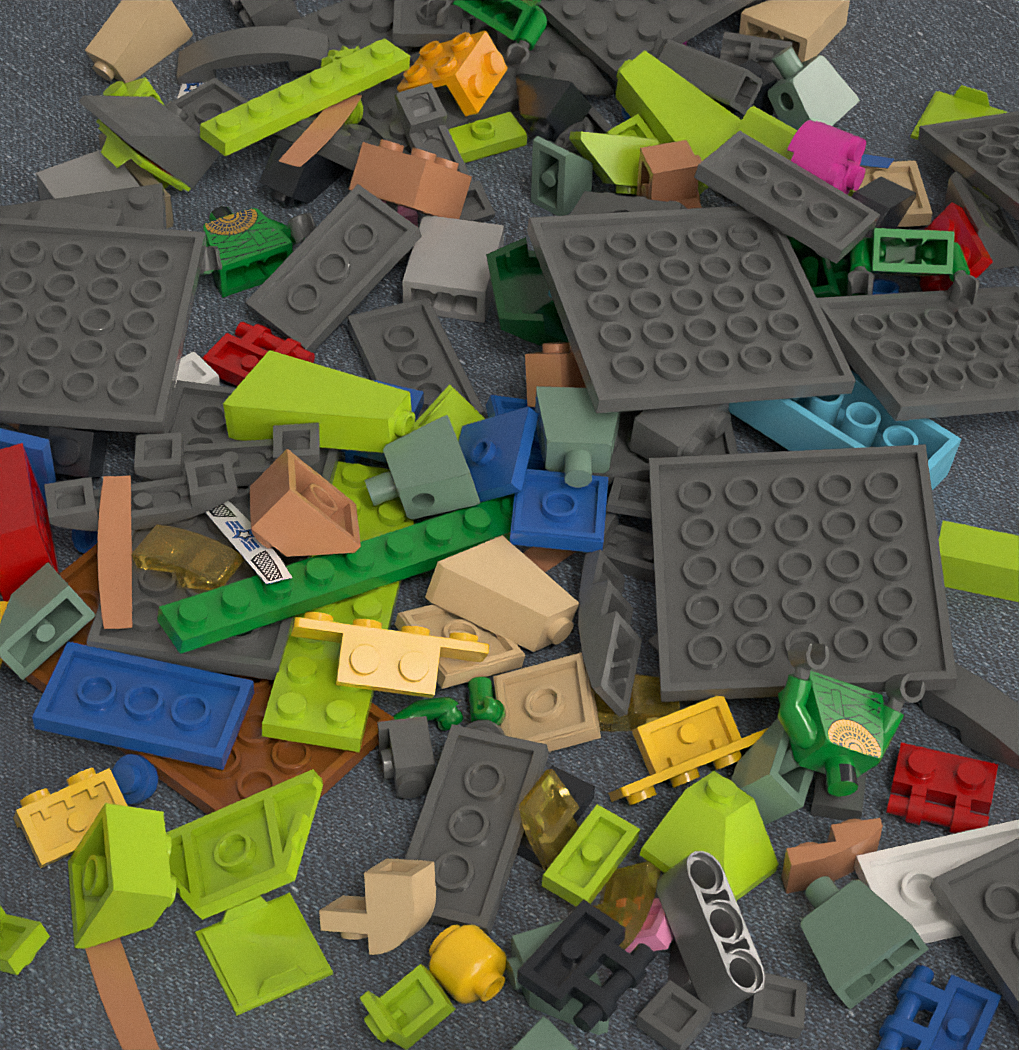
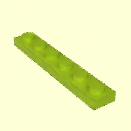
[200,38,410,157]

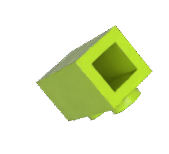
[938,520,1019,602]

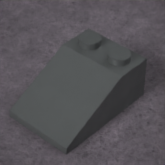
[79,95,220,189]

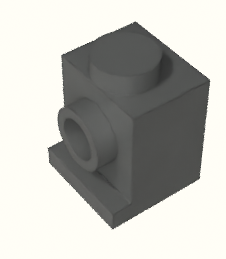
[377,716,435,798]

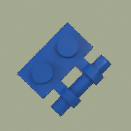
[876,965,1001,1050]

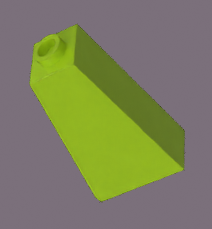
[615,50,742,195]
[223,350,415,453]

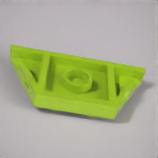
[166,769,323,920]

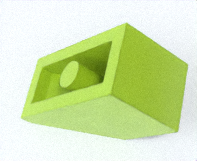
[569,131,658,195]

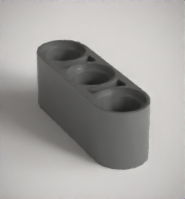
[656,851,765,1013]

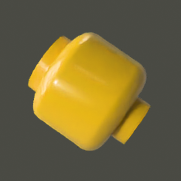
[429,925,507,1004]

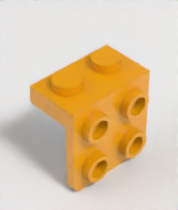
[397,31,508,117]

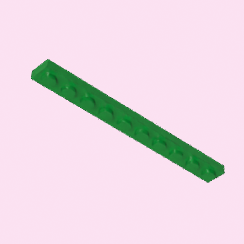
[157,493,515,654]

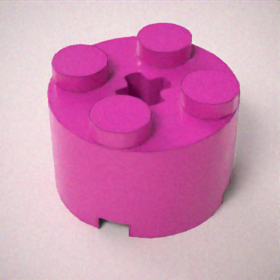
[787,120,866,195]

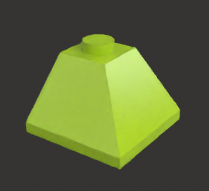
[639,771,779,901]

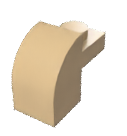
[319,858,436,955]

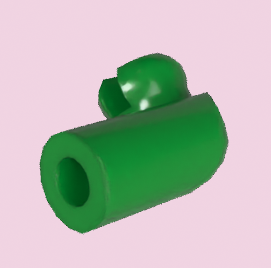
[468,677,506,726]
[392,696,463,731]

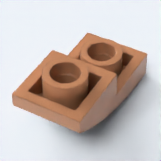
[781,818,883,894]

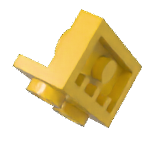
[13,768,127,868]

